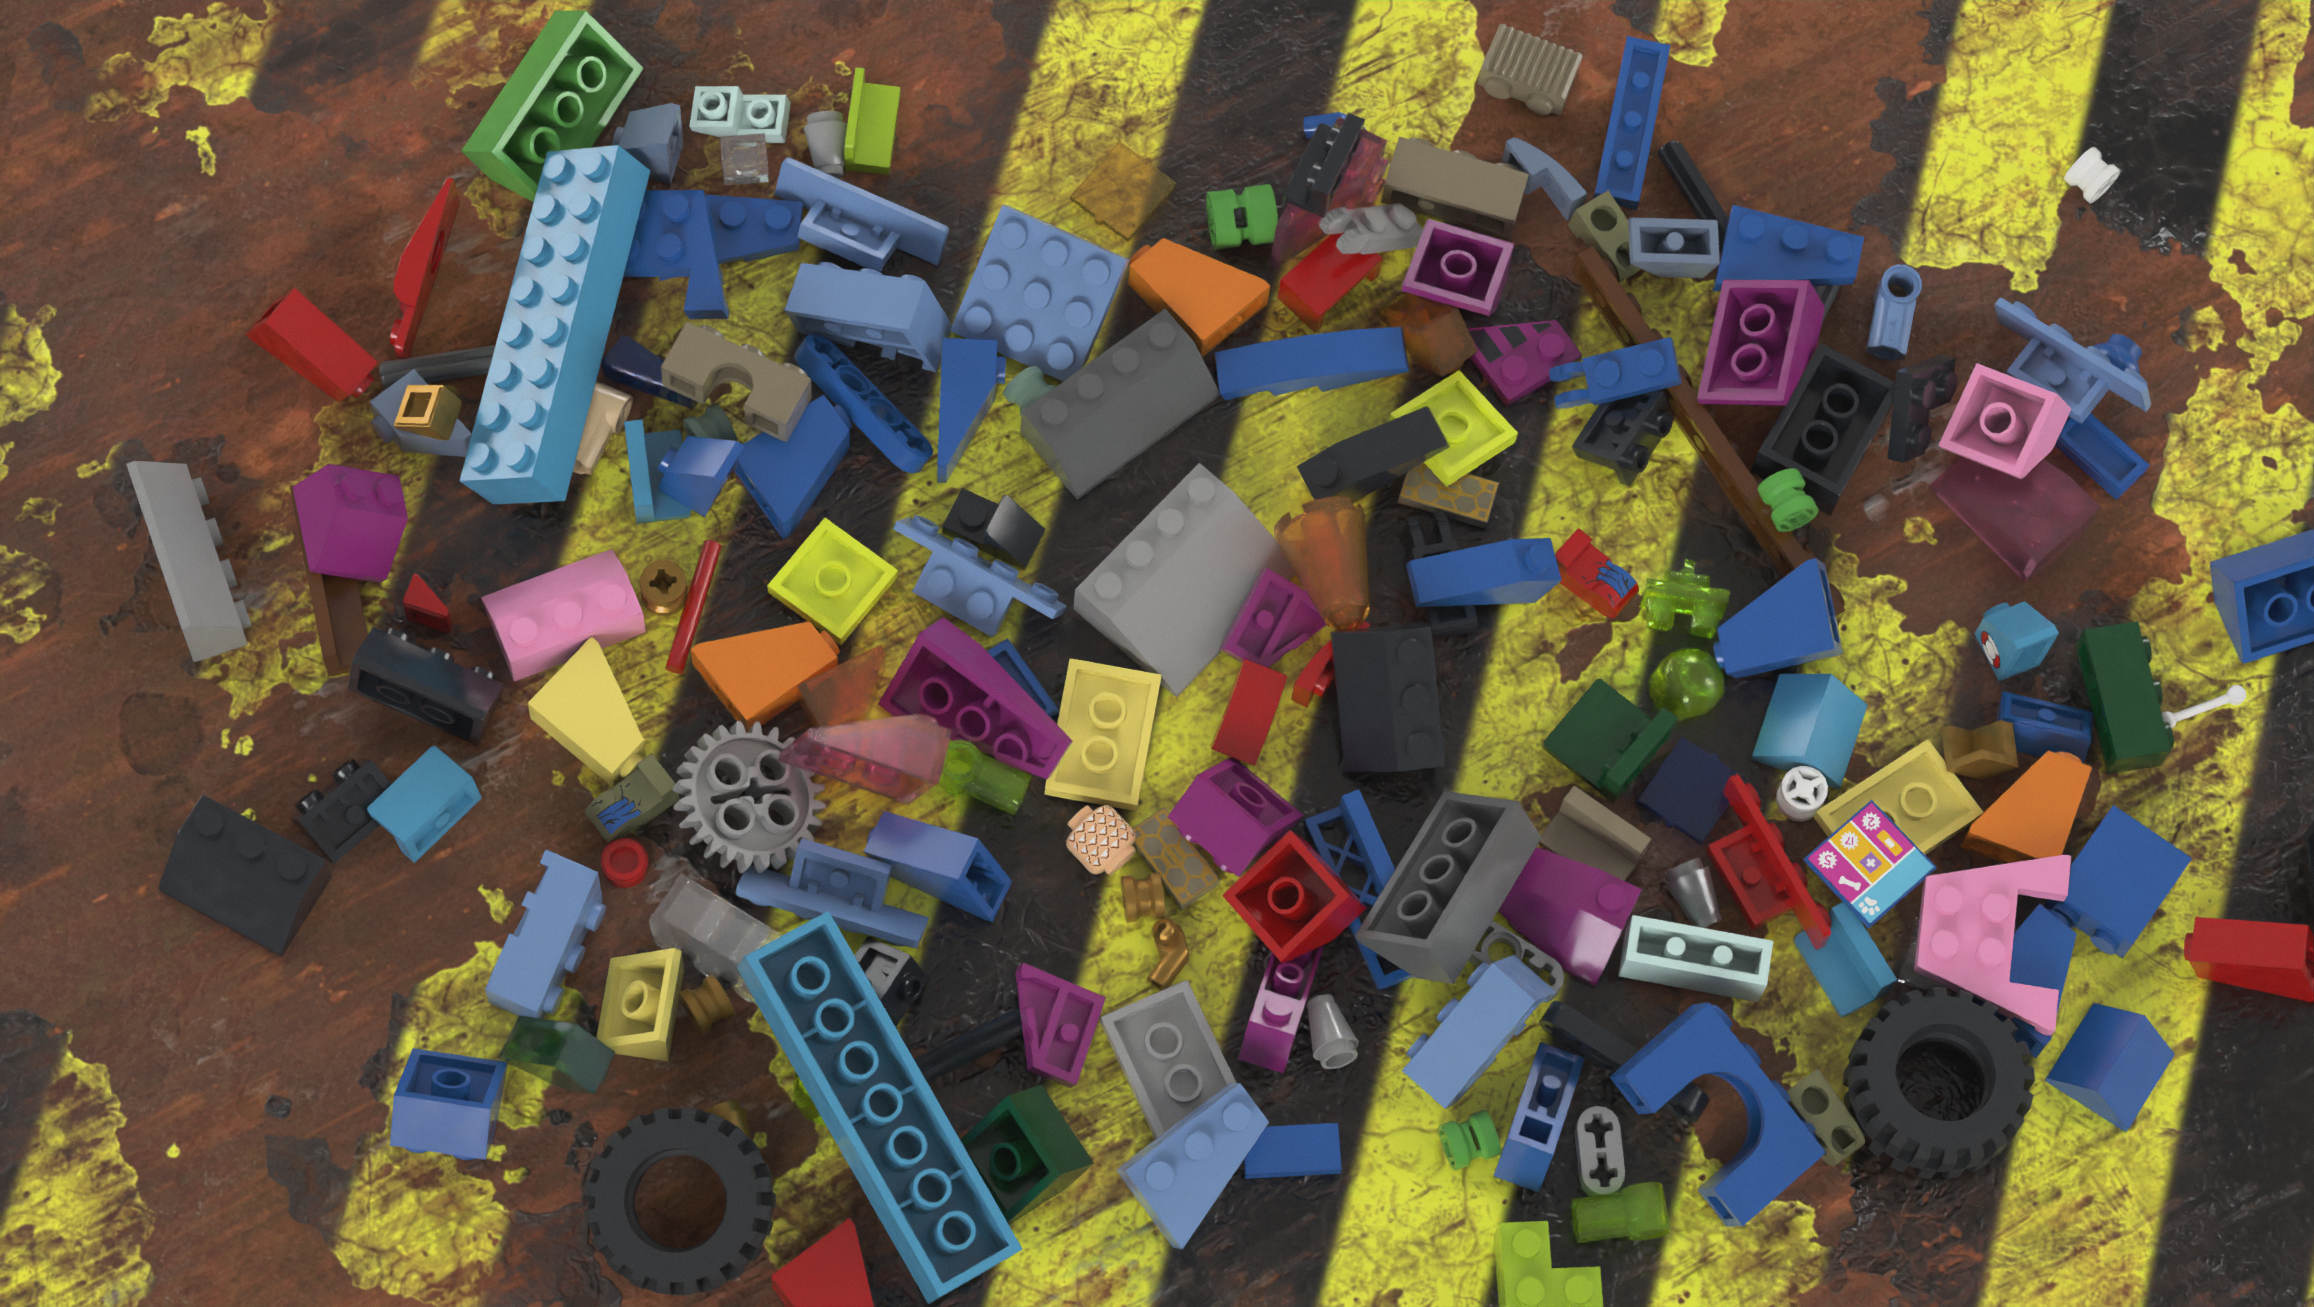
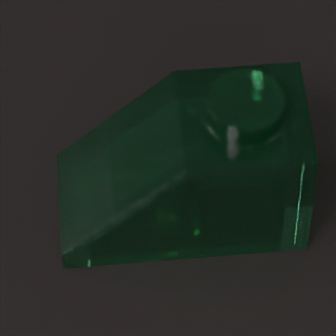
[498,1016,615,1094]

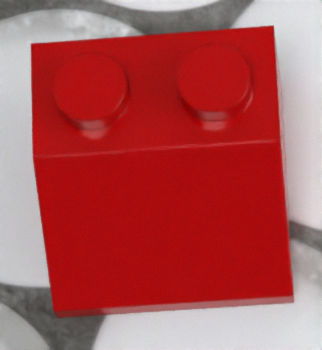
[1222,830,1367,964]

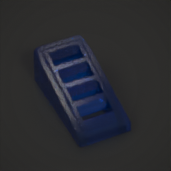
[602,335,698,409]

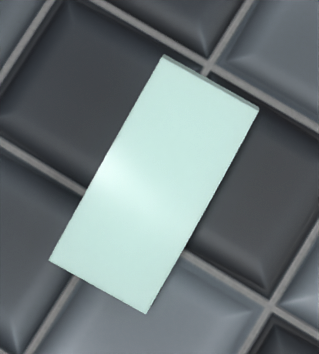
[689,86,791,143]

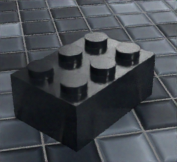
[1750,343,1895,516]

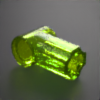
[936,740,1032,815]
[1570,1182,1671,1243]

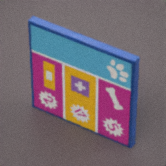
[1803,800,1937,929]

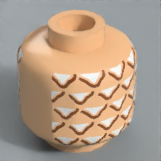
[1066,805,1136,876]

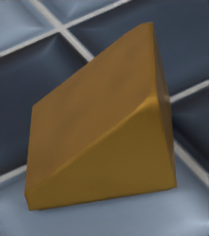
[394,385,462,441]

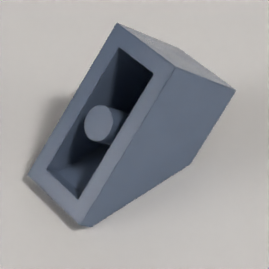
[612,103,683,184]
[1628,218,1720,278]
[370,369,472,457]

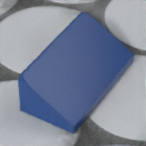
[1996,692,2093,763]

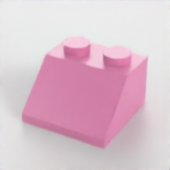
[1938,363,2071,479]

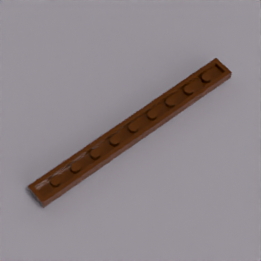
[1572,246,1846,625]

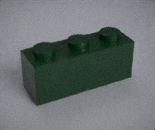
[2075,621,2174,774]

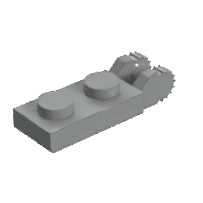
[1319,203,1423,255]

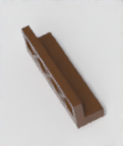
[290,485,368,677]

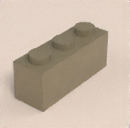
[1381,136,1529,240]

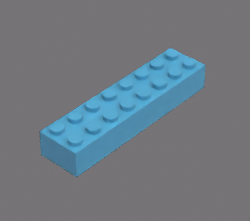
[460,145,650,505]
[736,910,1022,1304]

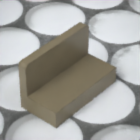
[1539,786,1651,881]

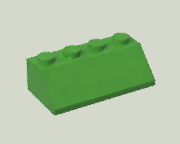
[461,10,644,202]

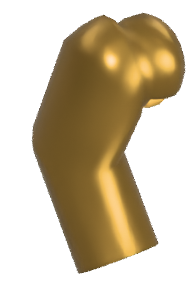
[1147,918,1190,991]

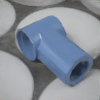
[1866,264,1922,361]

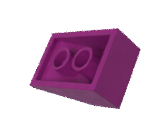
[1697,280,1825,405]

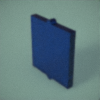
[1637,737,1746,845]

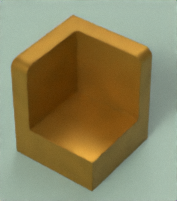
[1941,720,2019,780]

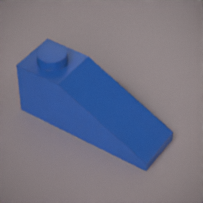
[937,338,1006,483]
[1406,538,1561,607]
[1493,1042,1585,1193]

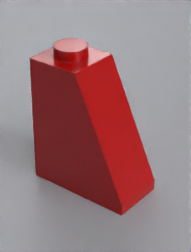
[245,288,378,402]
[2184,917,2314,1002]
[771,1218,874,1307]

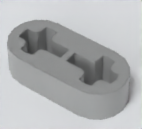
[1574,1106,1625,1200]

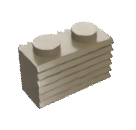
[1477,24,1583,116]

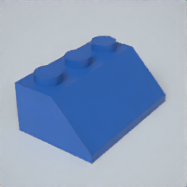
[2209,529,2314,664]

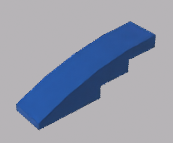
[1215,327,1409,400]

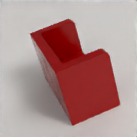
[1277,233,1383,333]

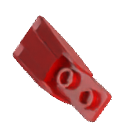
[390,177,460,359]

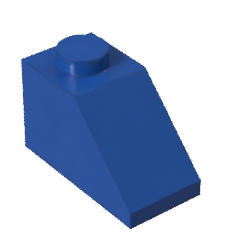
[657,436,744,517]

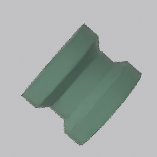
[1003,365,1055,416]
[683,403,737,441]

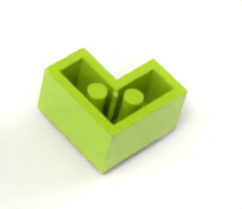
[1494,1221,1603,1307]

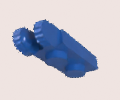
[1549,337,1682,409]

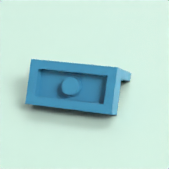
[624,420,691,524]
[367,746,482,863]
[1794,902,1897,1017]

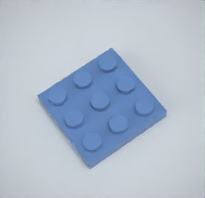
[950,205,1130,381]

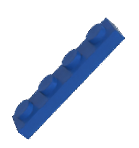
[1593,36,1671,210]

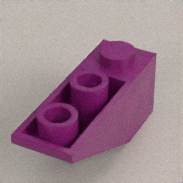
[1238,944,1325,1074]

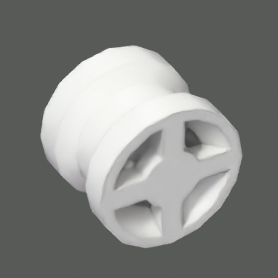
[2064,147,2121,204]
[1776,766,1828,822]

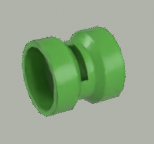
[1757,468,1819,532]
[1438,1110,1501,1171]

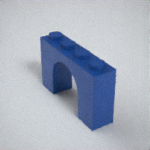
[1610,1002,1826,1227]

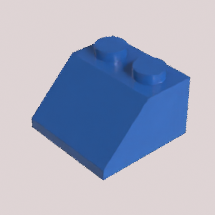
[390,1048,508,1160]

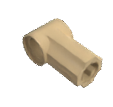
[573,381,633,475]

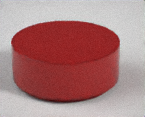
[601,838,649,888]

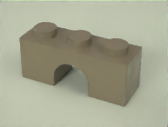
[661,322,812,443]

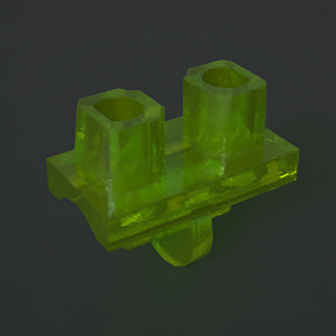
[1640,559,1730,638]

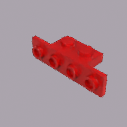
[1706,773,1832,950]

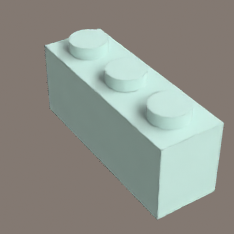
[1618,915,1773,1002]

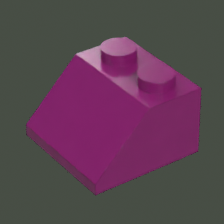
[1401,219,1514,316]
[293,464,408,583]
[1168,757,1304,877]

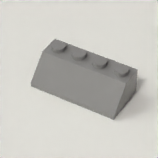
[126,461,252,662]

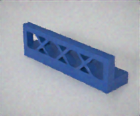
[1304,789,1414,991]

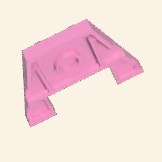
[1914,855,2071,1036]

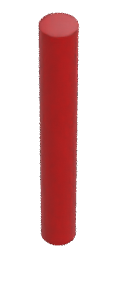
[665,540,722,674]

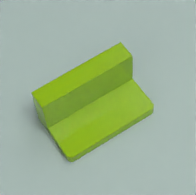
[844,67,901,175]

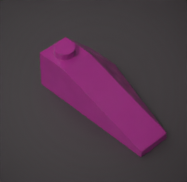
[878,617,1073,779]
[1498,847,1642,987]

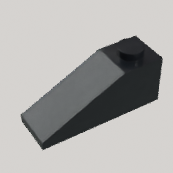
[1297,406,1450,516]

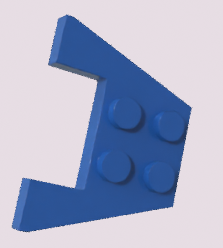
[623,190,729,319]

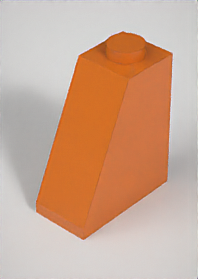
[1128,238,1270,357]
[691,621,840,733]
[1960,751,2092,864]

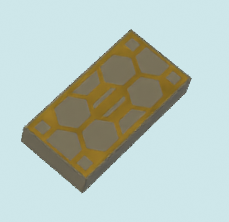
[1398,462,1499,529]
[1132,807,1220,911]

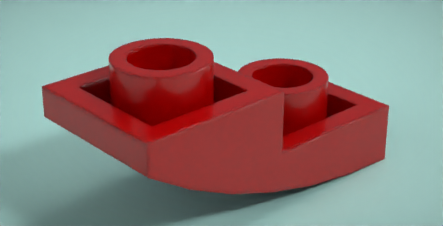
[1291,620,1370,708]
[1210,658,1287,766]

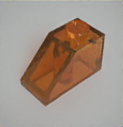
[1376,292,1478,376]
[797,645,885,748]

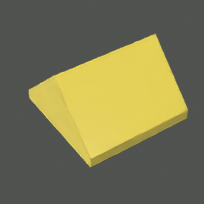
[594,948,684,1061]

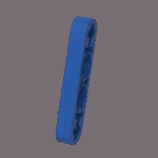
[794,334,933,474]

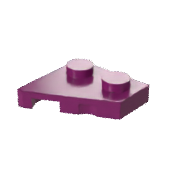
[1219,568,1342,667]

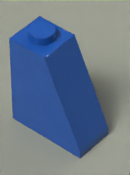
[733,395,852,540]
[1714,558,1843,678]
[863,811,1012,922]
[1971,904,2077,1059]

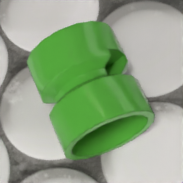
[1206,184,1279,250]

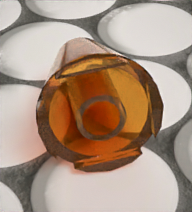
[1274,497,1370,631]

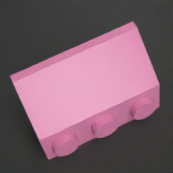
[481,549,646,682]

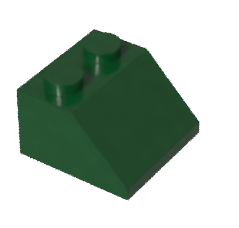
[960,1085,1094,1225]

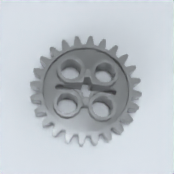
[673,721,826,874]

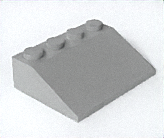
[1073,463,1300,698]

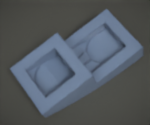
[1502,137,1587,221]

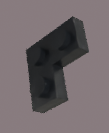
[1887,355,1957,463]

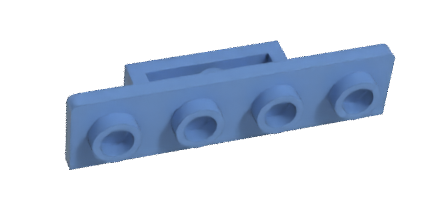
[774,157,949,272]
[1994,297,2151,424]
[893,515,1067,637]
[735,838,929,948]

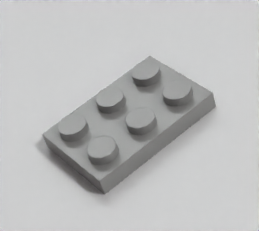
[1100,980,1236,1140]

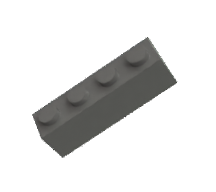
[1020,309,1220,500]
[1355,791,1541,984]

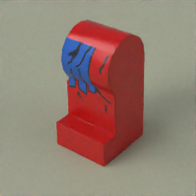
[1555,528,1639,619]

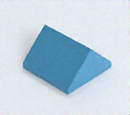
[1751,674,1867,790]

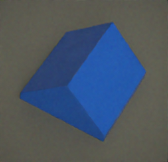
[2044,1003,2175,1132]

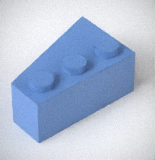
[784,262,952,373]
[485,849,606,1026]
[1402,955,1556,1109]
[1116,1083,1269,1249]

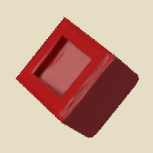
[402,573,453,633]

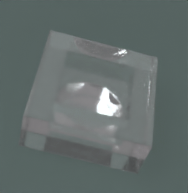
[720,133,769,185]

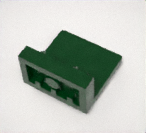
[1542,679,1678,804]

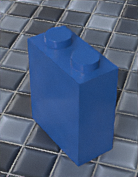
[2044,805,2192,958]

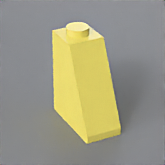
[528,636,646,787]

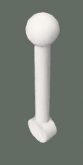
[2162,685,2246,728]

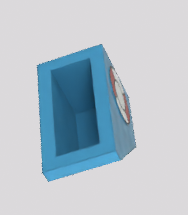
[1975,601,2059,681]

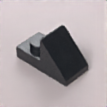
[942,488,1045,571]

